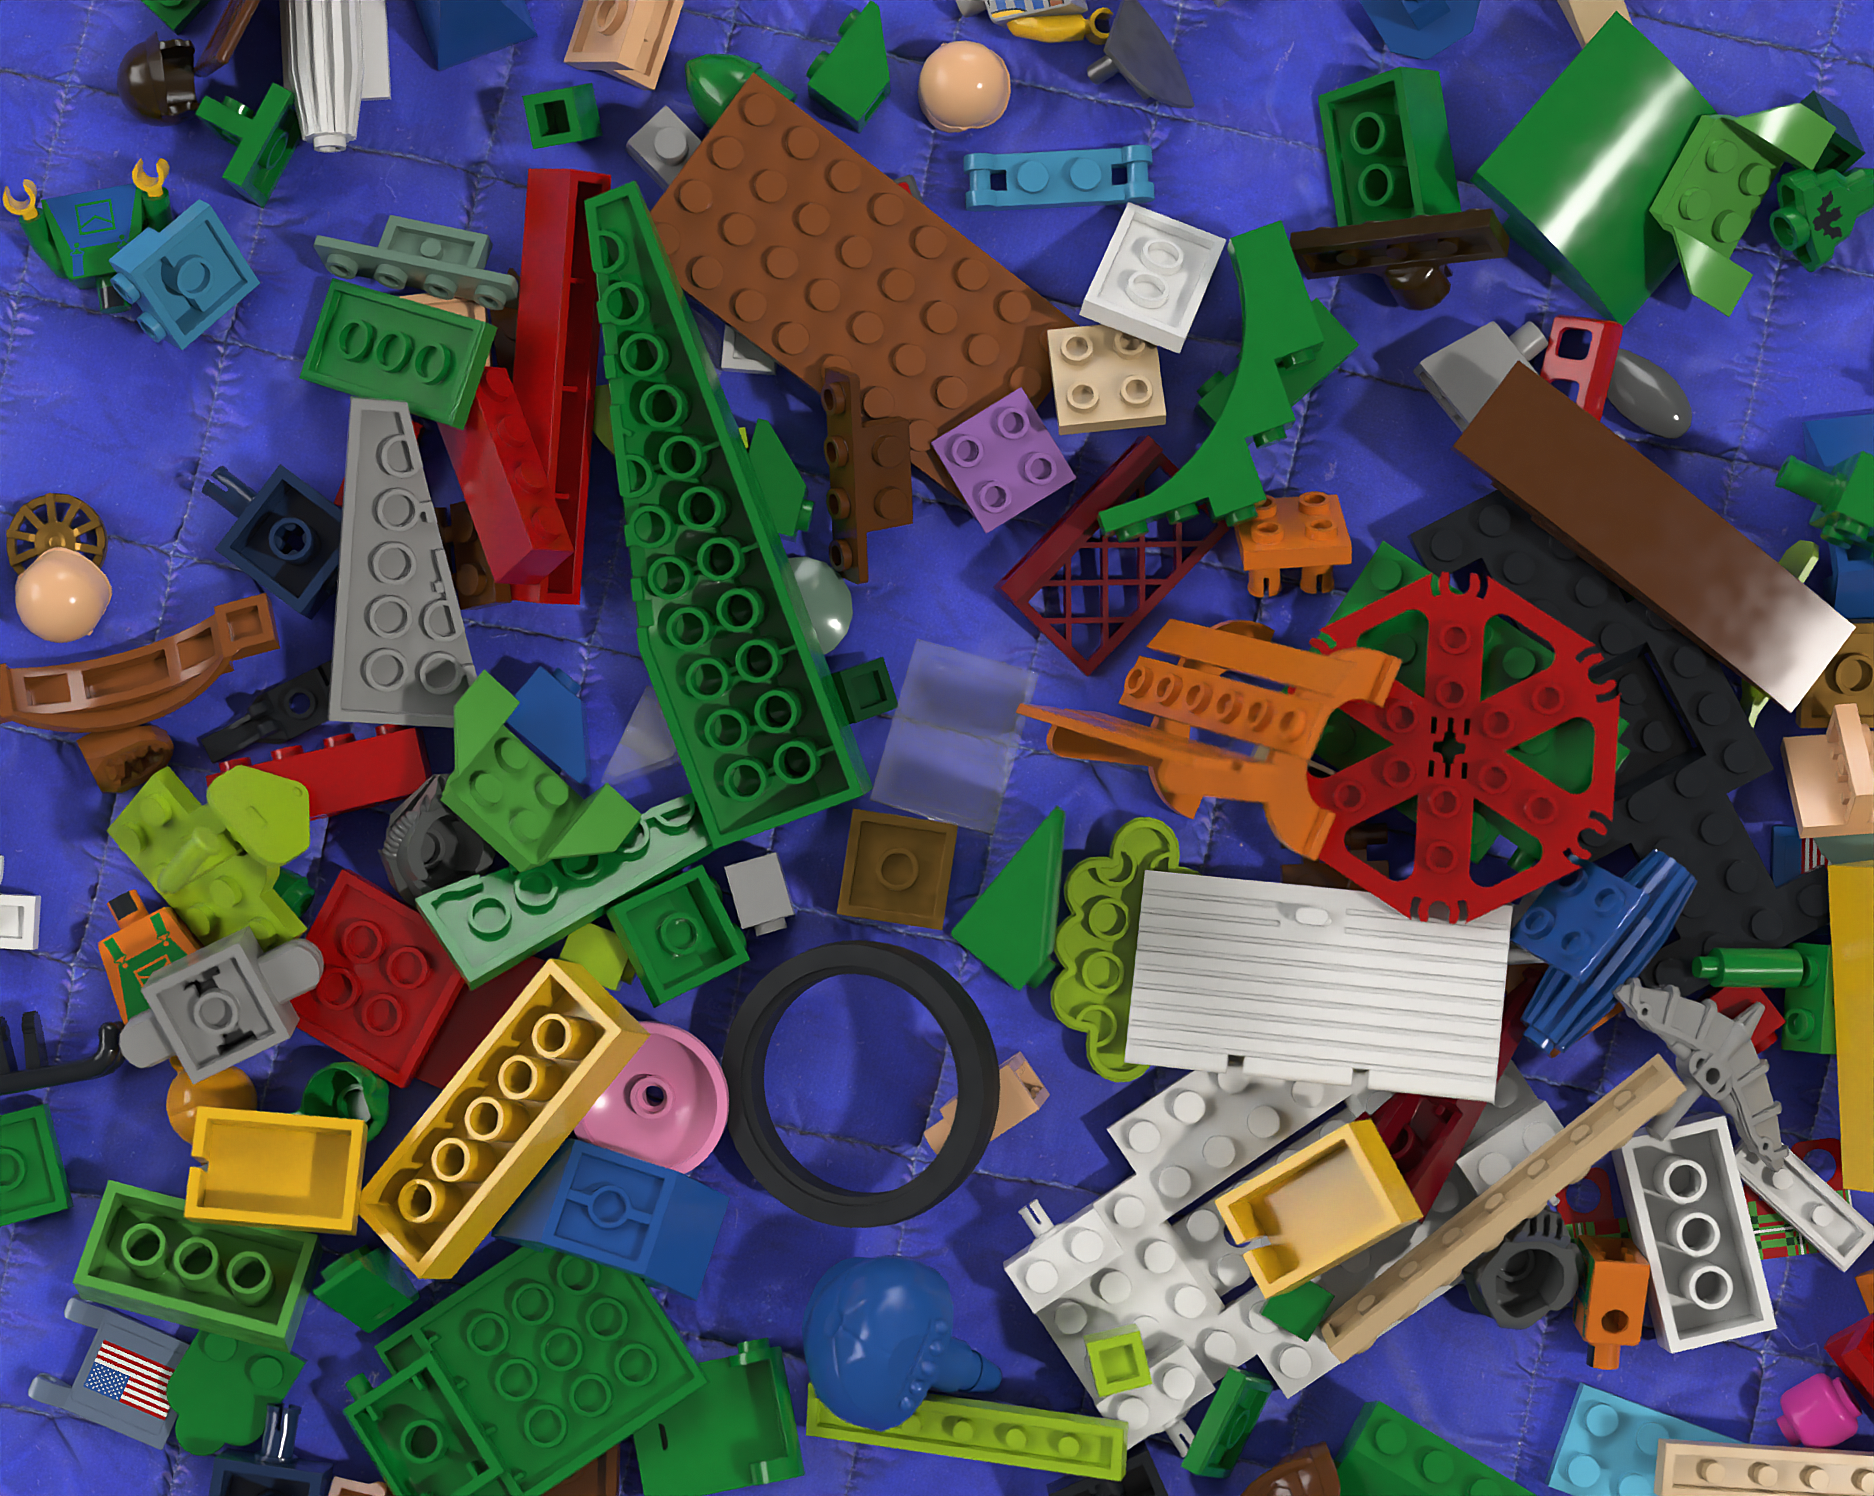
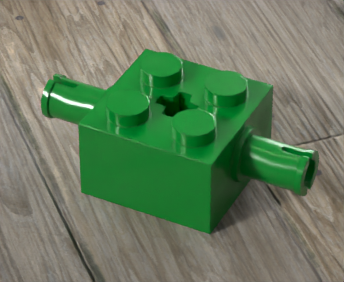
[1774,450,1874,562]

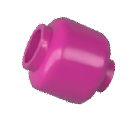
[1776,1373,1863,1449]

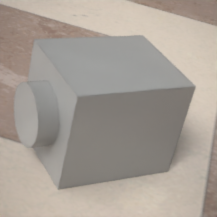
[724,852,796,936]

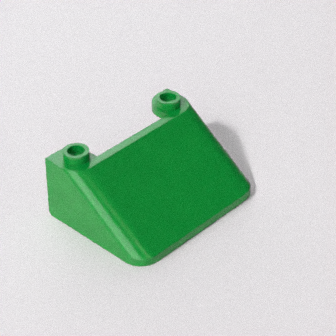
[951,805,1066,991]

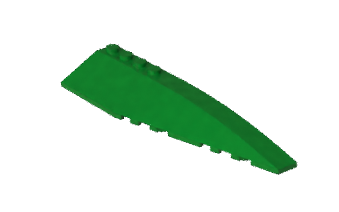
[584,181,873,849]

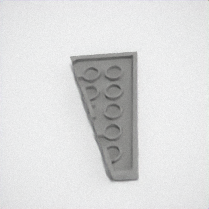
[328,396,477,728]

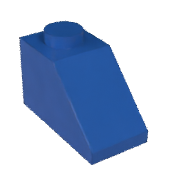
[506,666,592,786]

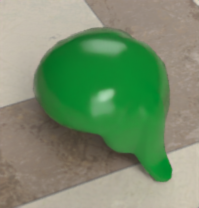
[289,1062,390,1144]

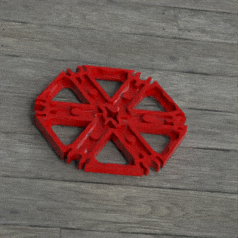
[1287,572,1620,924]

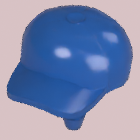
[802,1255,1002,1432]

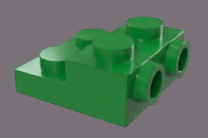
[605,864,750,1008]

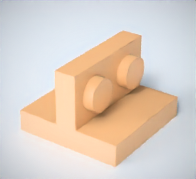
[564,0,684,90]
[1780,703,1874,839]

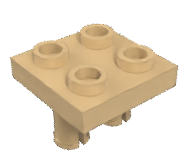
[1047,324,1166,435]

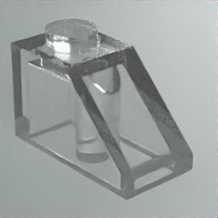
[600,685,682,788]

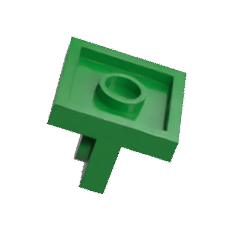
[195,82,302,209]

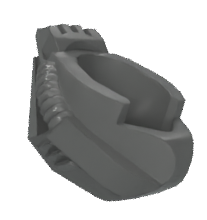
[378,773,496,907]
[1462,1205,1584,1330]

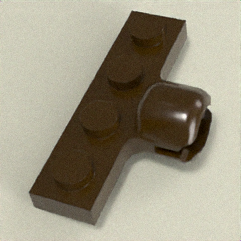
[1289,208,1510,311]

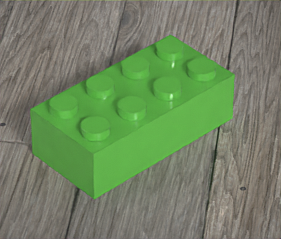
[72,1180,323,1353]

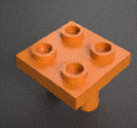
[1234,491,1352,597]

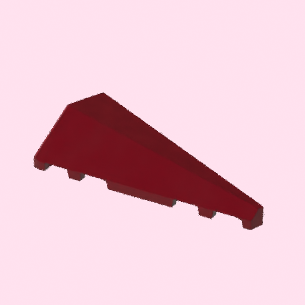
[1354,967,1544,1224]

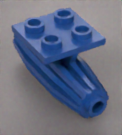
[1510,849,1697,1055]

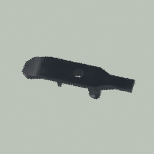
[201,659,332,764]

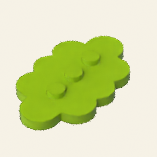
[1050,817,1201,1082]

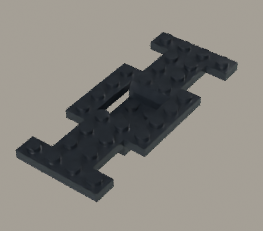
[1407,490,1830,998]

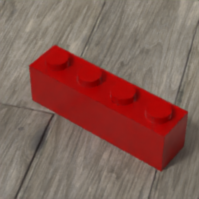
[437,366,574,585]
[205,724,433,821]

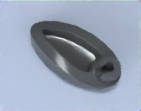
[1607,348,1692,439]

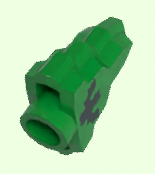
[1769,167,1874,272]

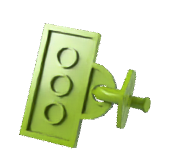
[106,765,310,953]

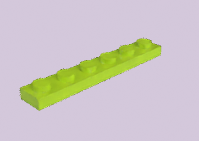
[806,1381,1129,1481]

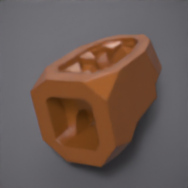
[76,725,174,794]

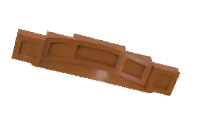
[0,592,280,733]

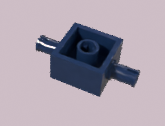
[202,464,342,620]
[209,1403,334,1496]

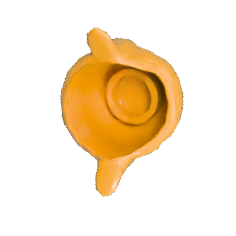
[166,1055,258,1166]

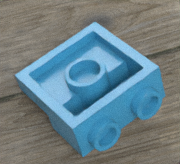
[108,199,260,350]

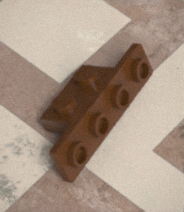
[821,366,913,585]

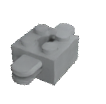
[119,926,324,1084]

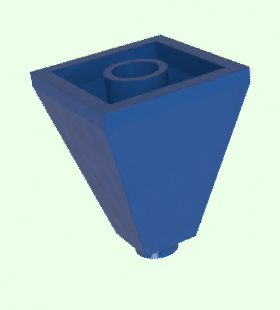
[413,0,538,71]

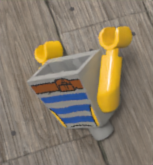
[956,0,1114,45]

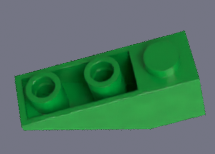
[313,1244,421,1334]

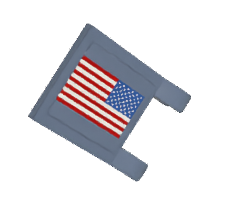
[28,1294,191,1450]

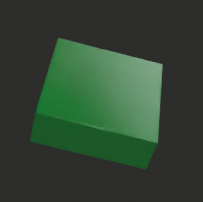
[1259,1280,1335,1342]

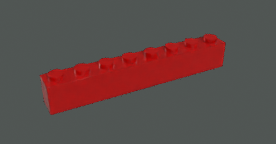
[510,169,612,605]

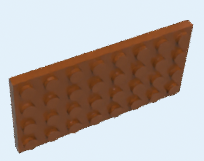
[650,72,1081,505]

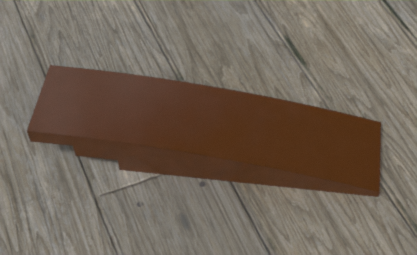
[1450,360,1856,713]

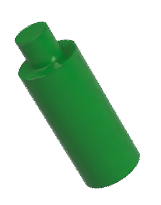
[1692,948,1803,988]

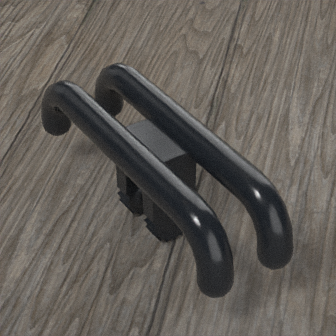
[0,1010,126,1096]

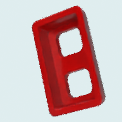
[1539,314,1623,421]

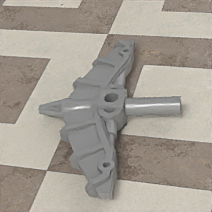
[1612,977,1789,1173]

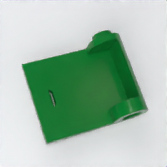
[633,1337,806,1496]

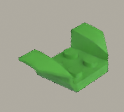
[1649,103,1836,317]
[440,669,642,872]

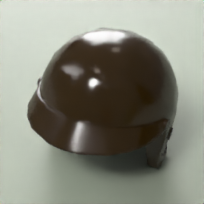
[117,31,201,127]

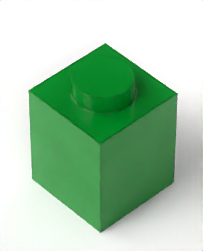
[522,83,603,149]

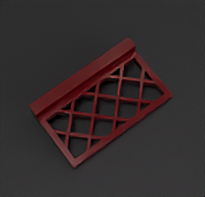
[993,435,1231,677]

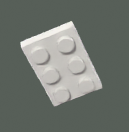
[1079,202,1226,354]

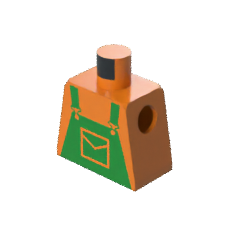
[98,889,205,1025]
[1572,1235,1650,1370]

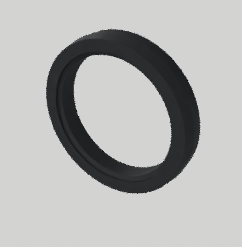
[721,940,1000,1228]

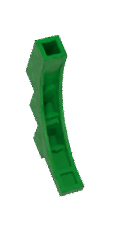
[1097,220,1325,543]

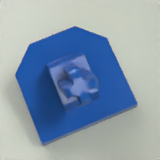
[1359,0,1480,60]

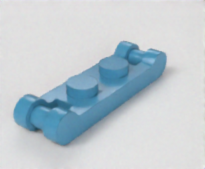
[963,145,1155,212]

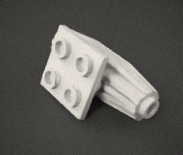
[279,0,391,153]

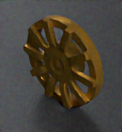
[6,493,108,576]

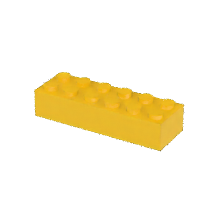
[1828,860,1874,1193]
[359,958,651,1279]

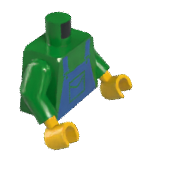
[3,158,174,314]

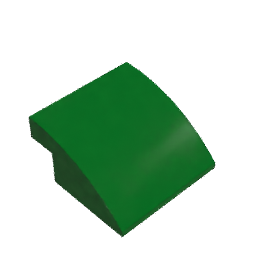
[1470,11,1718,327]

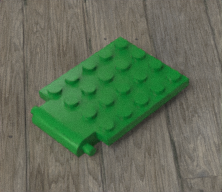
[1280,541,1631,873]
[342,1247,710,1496]

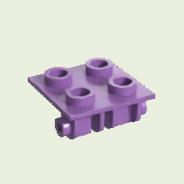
[931,387,1076,534]

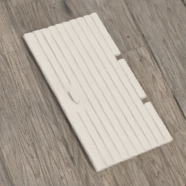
[1125,870,1513,1102]

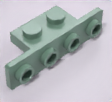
[313,215,520,310]

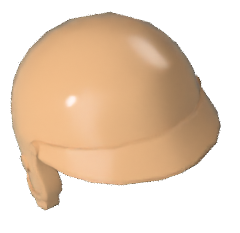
[918,40,1011,133]
[15,547,112,643]

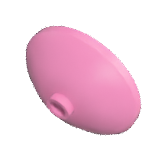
[573,1021,729,1174]

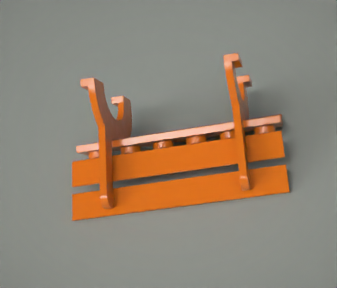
[1016,618,1402,861]

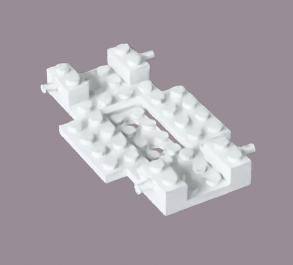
[1003,1055,1564,1457]

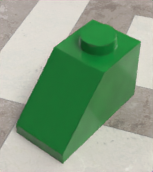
[748,418,815,543]

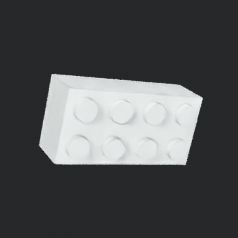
[1611,1112,1777,1354]

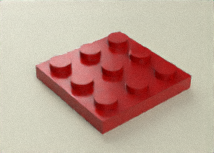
[290,869,465,1089]

